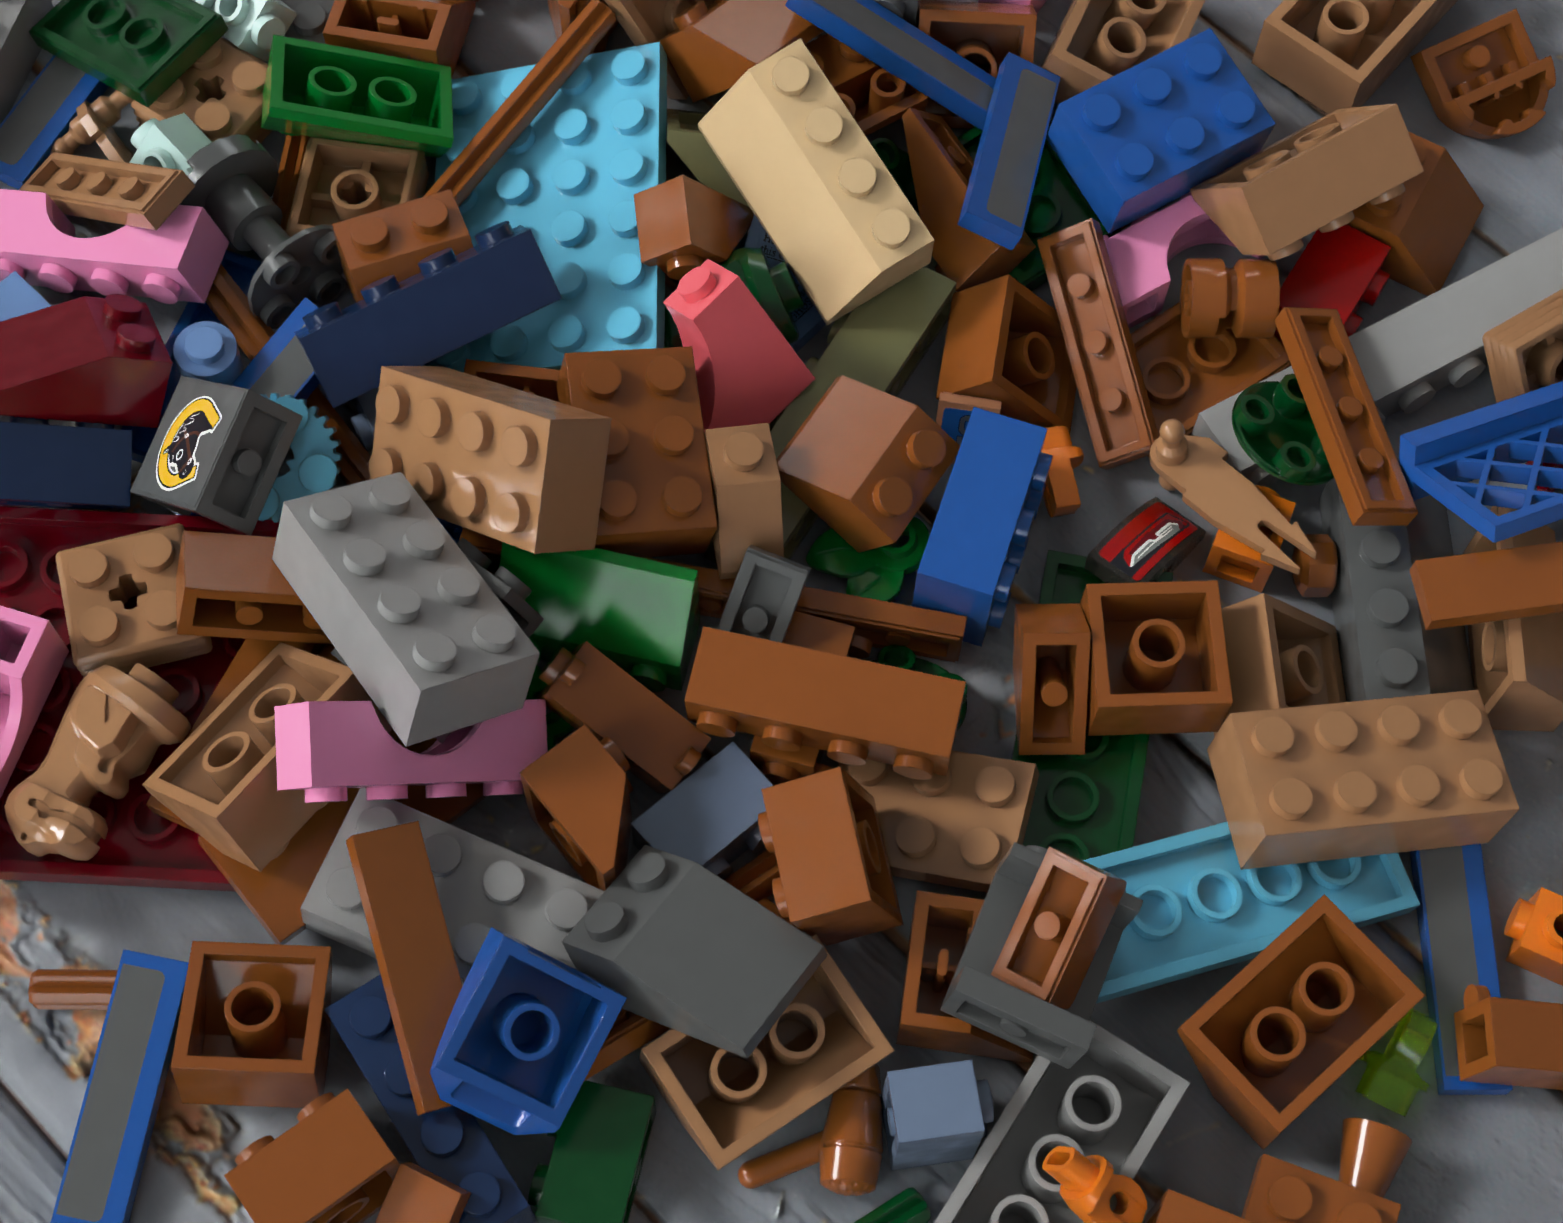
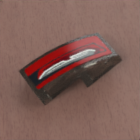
[1084,497,1206,583]

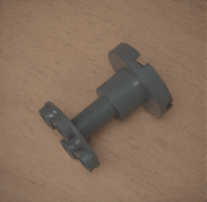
[179,134,346,329]

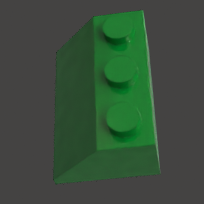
[261,34,454,158]
[499,542,700,692]

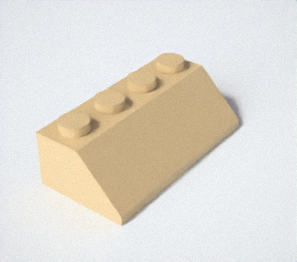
[698,38,934,325]

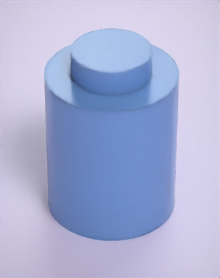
[173,321,244,385]

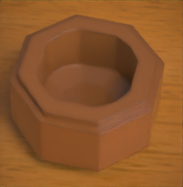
[1292,534,1338,597]

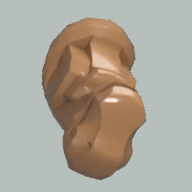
[4,663,191,861]

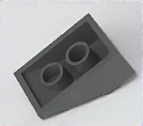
[562,845,827,1058]

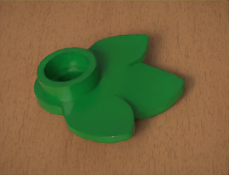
[806,516,930,602]

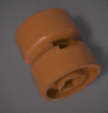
[1180,258,1280,339]

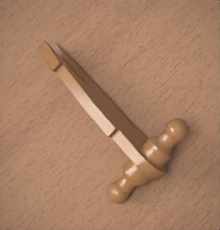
[52,90,134,163]
[1149,419,1317,575]

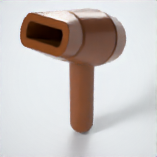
[738,1064,883,1196]

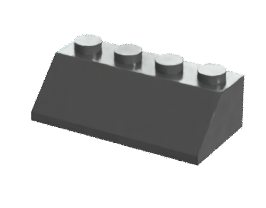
[1319,478,1474,702]

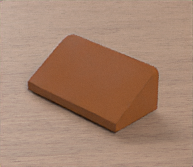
[991,846,1127,1009]

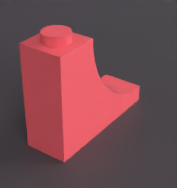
[663,259,815,432]

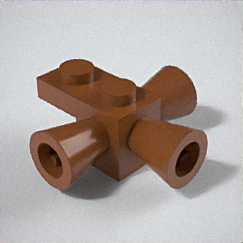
[1241,1118,1412,1223]

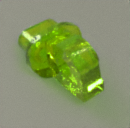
[1355,1008,1437,1117]

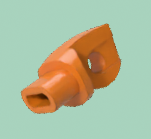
[1042,426,1084,518]
[1042,1146,1148,1223]

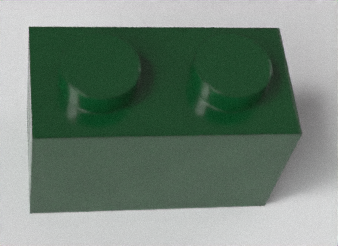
[528,1080,657,1223]

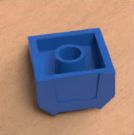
[430,927,627,1135]

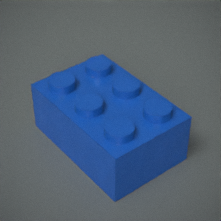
[1046,28,1276,234]
[912,407,1053,647]

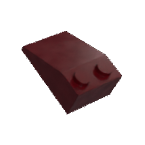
[0,294,173,428]

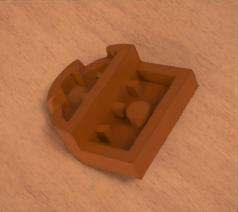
[1410,9,1556,139]

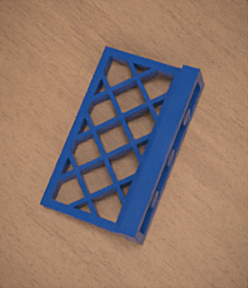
[1399,381,1563,543]

